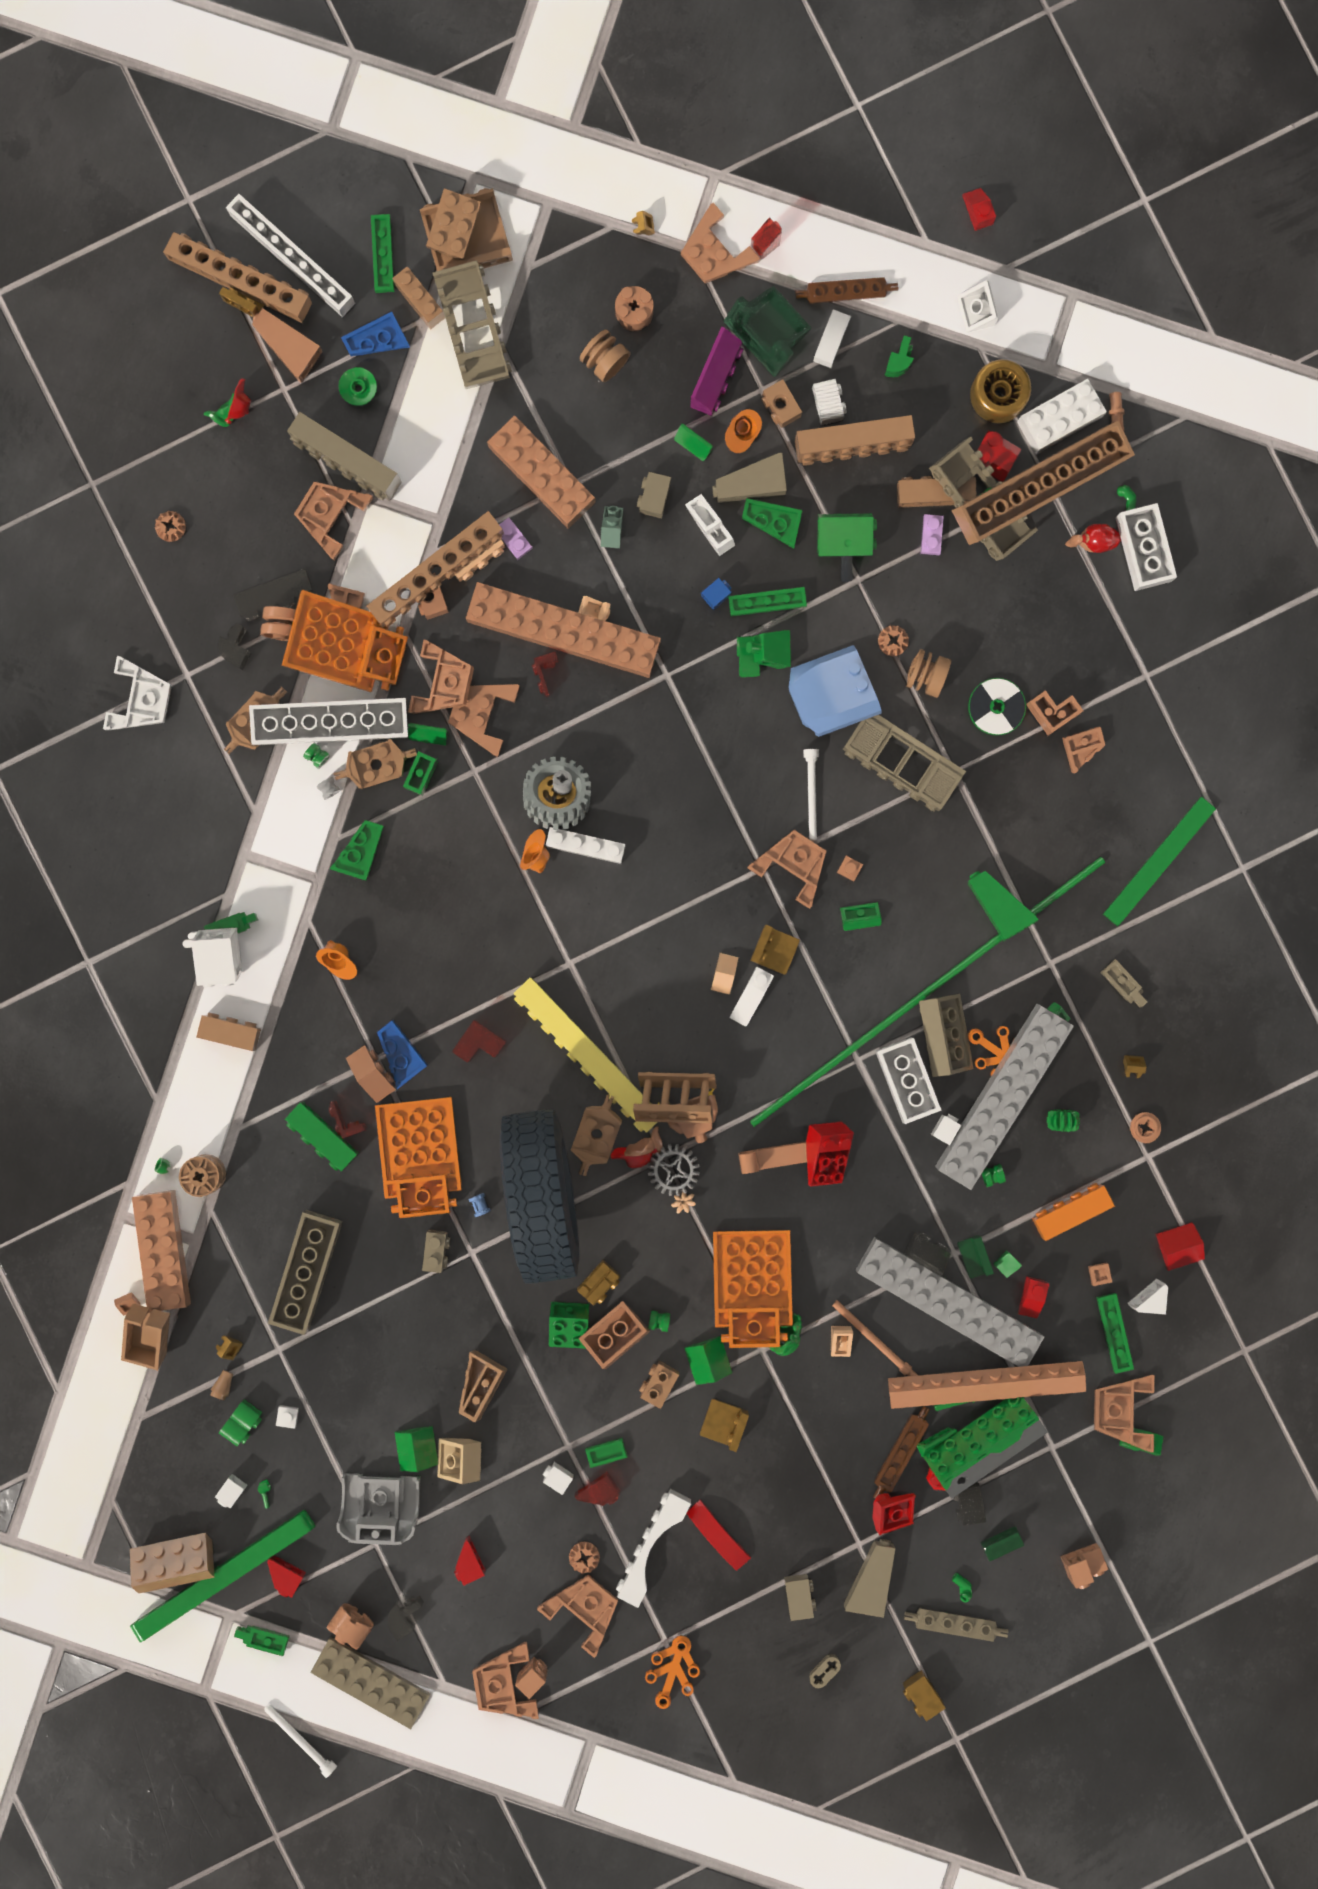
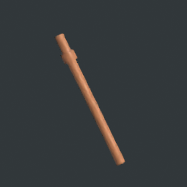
[832,1300,918,1376]

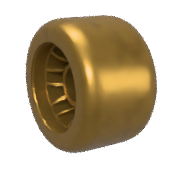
[970,359,1031,423]

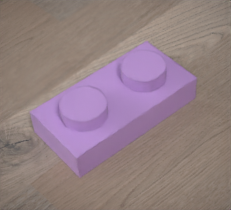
[921,514,943,555]
[499,517,533,560]

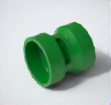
[303,742,330,769]
[982,1164,1006,1187]
[648,1310,671,1332]

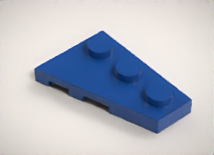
[341,312,410,356]
[377,1020,428,1089]

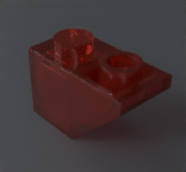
[750,218,782,259]

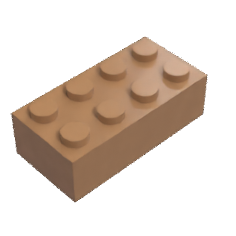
[130,1533,214,1594]

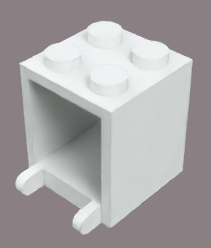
[183,928,242,988]

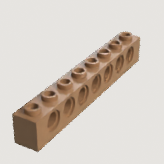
[163,232,312,323]
[366,511,504,627]

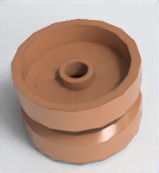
[260,606,296,641]

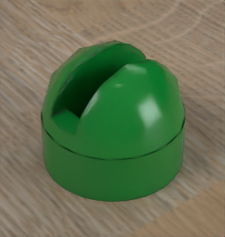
[154,1157,171,1174]

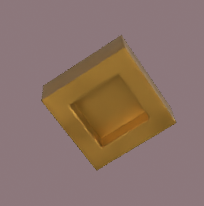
[632,210,655,236]
[1123,1055,1147,1078]
[216,1336,243,1360]

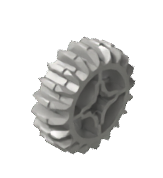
[648,1144,700,1196]

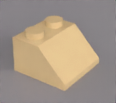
[438,1438,481,1484]

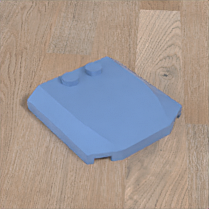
[789,645,882,737]

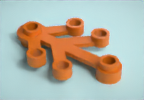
[968,1026,1015,1076]
[645,1635,700,1709]

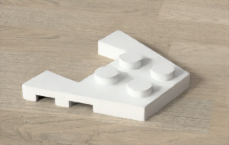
[103,656,172,730]

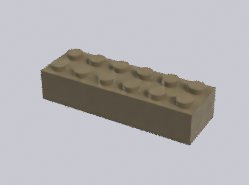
[287,412,402,501]
[268,1210,343,1335]

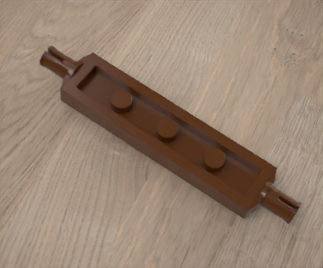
[795,277,899,304]
[873,1406,930,1498]

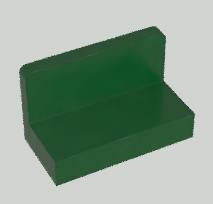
[957,1235,994,1279]
[980,1526,1024,1562]

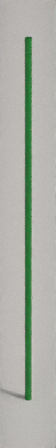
[750,857,1105,1127]

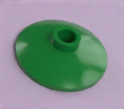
[339,367,377,406]

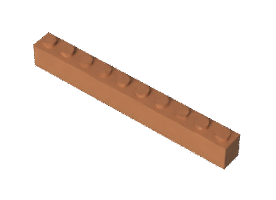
[888,1361,1086,1409]

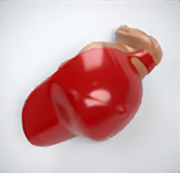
[1065,524,1121,553]
[611,1127,663,1169]

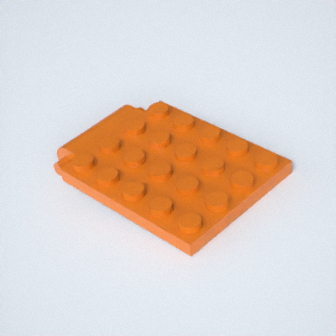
[282,590,408,693]
[375,1097,462,1218]
[713,1230,793,1348]

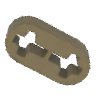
[809,1654,841,1688]

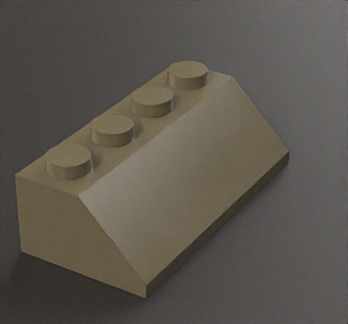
[919,994,974,1077]

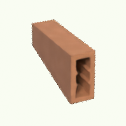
[252,308,323,383]

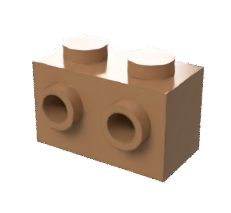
[639,1361,679,1409]

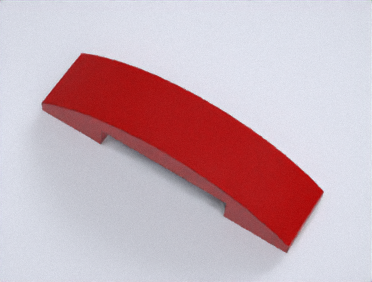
[686,1500,751,1571]

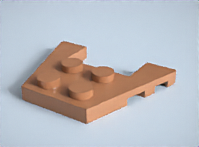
[681,203,760,283]
[294,482,373,561]
[408,640,474,714]
[448,684,520,757]
[747,830,826,909]
[1094,1375,1154,1452]
[537,1575,618,1658]
[472,1642,539,1719]

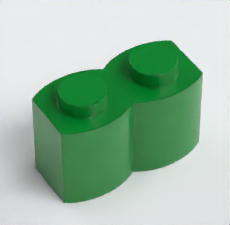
[219,1399,262,1446]

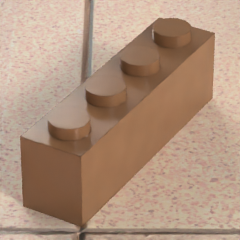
[897,476,976,508]

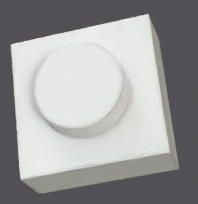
[276,1405,299,1429]

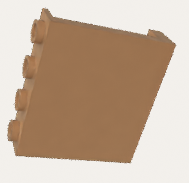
[420,188,513,271]

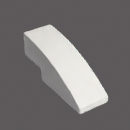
[813,310,851,368]
[685,494,735,556]

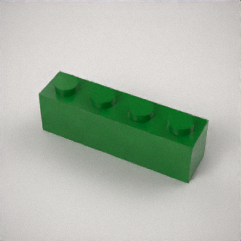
[284,1102,359,1171]

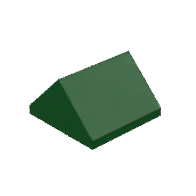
[684,1336,732,1385]
[395,1426,438,1472]

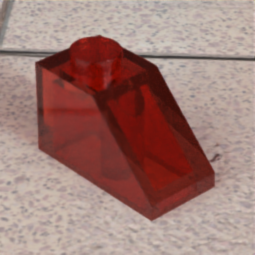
[574,1472,620,1506]

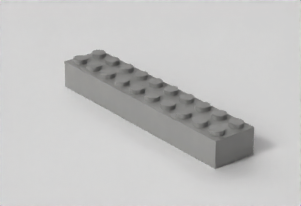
[935,1004,1074,1190]
[856,1237,1044,1367]

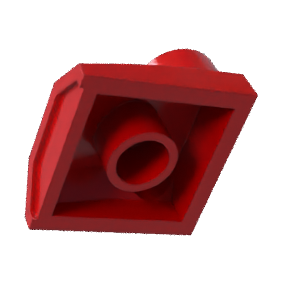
[978,430,1021,482]
[873,1493,916,1535]

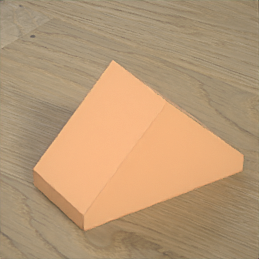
[711,953,739,994]
[831,1326,853,1357]

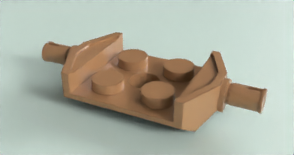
[224,687,287,755]
[333,739,417,789]
[571,1095,622,1176]

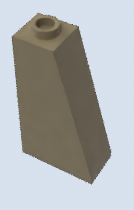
[712,453,787,503]
[844,1539,895,1618]

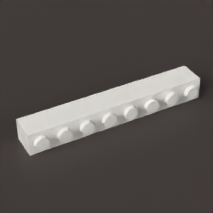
[226,194,355,317]

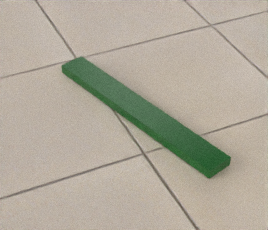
[1103,797,1216,926]

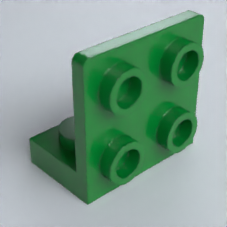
[549,1302,589,1349]

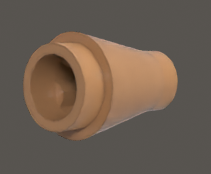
[210,1370,234,1401]

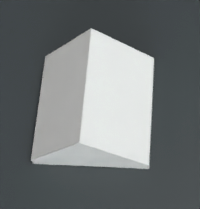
[957,280,999,333]
[1127,1279,1168,1315]

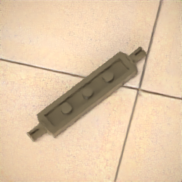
[904,1608,1008,1642]

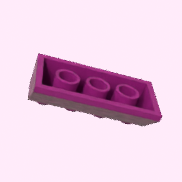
[691,326,744,416]

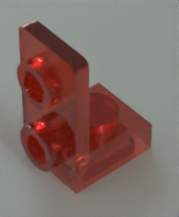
[532,652,559,697]
[328,1100,367,1139]

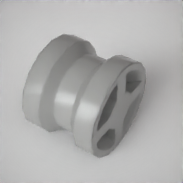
[553,770,572,795]
[316,777,341,800]

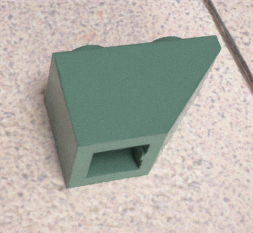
[601,506,623,548]

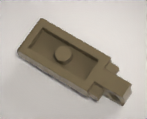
[1100,959,1147,1007]

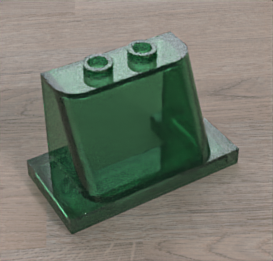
[724,286,811,377]

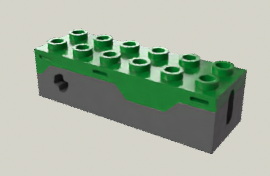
[923,1397,1048,1499]

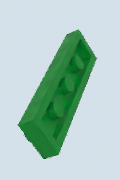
[371,214,395,293]
[728,587,807,616]
[1096,1293,1134,1374]

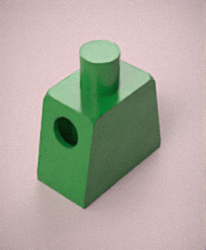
[746,630,791,669]

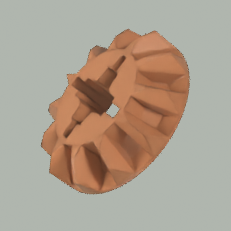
[154,511,186,542]
[878,625,909,656]
[1130,1112,1161,1143]
[569,1542,600,1574]

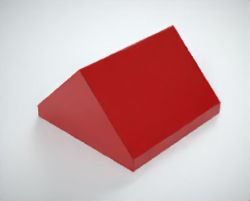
[1156,1222,1205,1271]

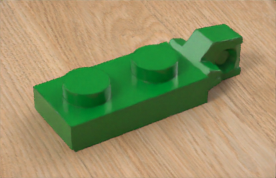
[204,912,259,934]
[234,1625,290,1656]

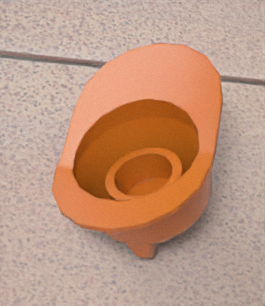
[725,409,762,453]
[520,829,550,873]
[316,940,357,980]

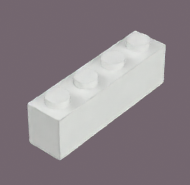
[546,827,625,864]

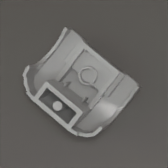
[337,1473,421,1545]

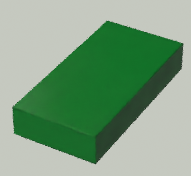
[585,1438,628,1468]

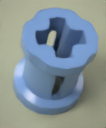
[468,1193,491,1217]

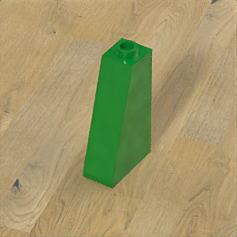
[968,871,1038,942]

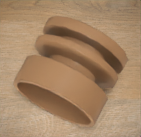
[580,330,631,383]
[906,649,951,698]
[179,1154,226,1197]

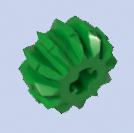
[1047,1109,1080,1132]

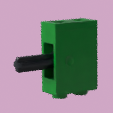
[817,513,877,582]

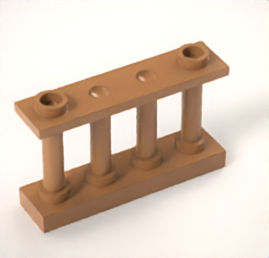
[633,1072,717,1123]

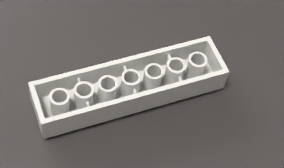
[249,698,408,745]

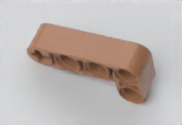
[738,1141,807,1174]

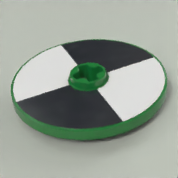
[968,678,1026,736]

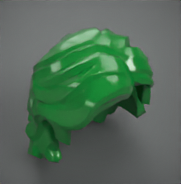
[769,1313,803,1356]

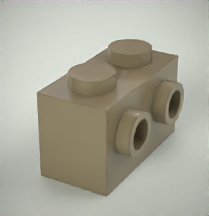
[637,472,671,519]
[422,1230,450,1273]
[784,1574,817,1621]

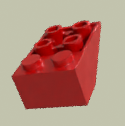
[806,1122,854,1187]

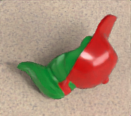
[204,379,251,427]

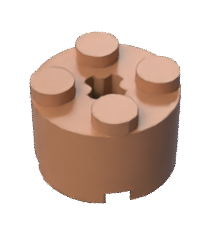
[615,286,653,331]
[327,1603,374,1650]

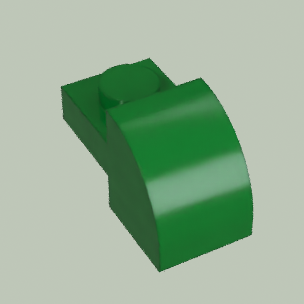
[885,336,914,377]

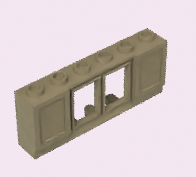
[433,260,512,389]
[929,437,1038,561]
[843,715,966,812]

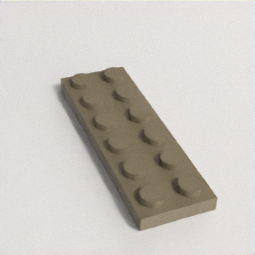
[310,1637,431,1730]

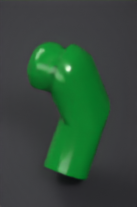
[1117,485,1136,511]
[952,1573,972,1602]

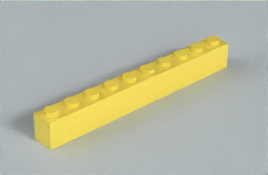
[514,977,657,1133]

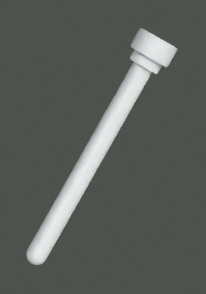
[804,749,819,841]
[264,1705,337,1778]

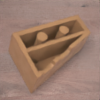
[459,1350,507,1422]

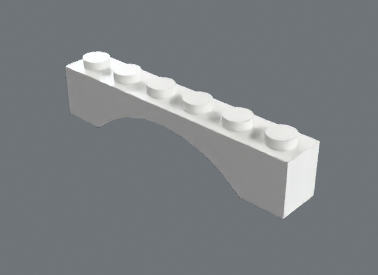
[616,1489,691,1608]

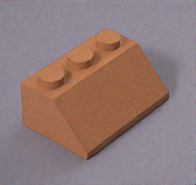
[579,1301,650,1369]

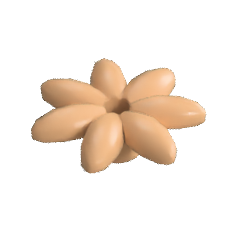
[671,1192,696,1213]

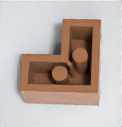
[1026,690,1083,735]
[346,1045,395,1103]
[1060,1543,1108,1589]

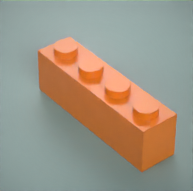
[1032,1183,1115,1241]

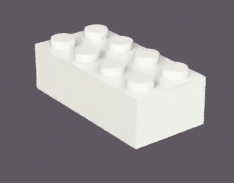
[1017,379,1107,455]
[1116,503,1177,591]
[875,1037,941,1124]

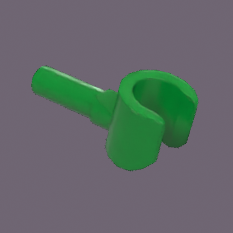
[258,1480,271,1508]

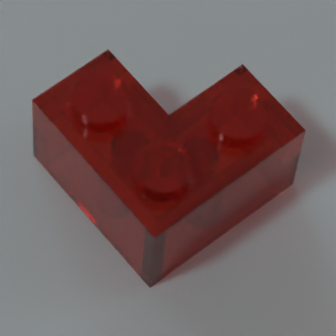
[452,1020,507,1063]

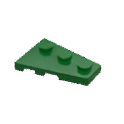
[742,498,802,549]
[330,820,384,881]

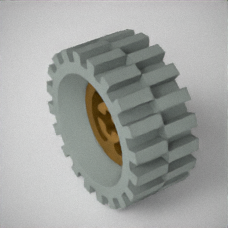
[523,757,591,830]

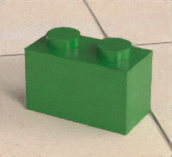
[403,751,438,796]

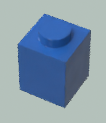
[701,578,731,610]

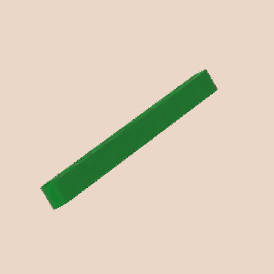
[129,1509,316,1643]

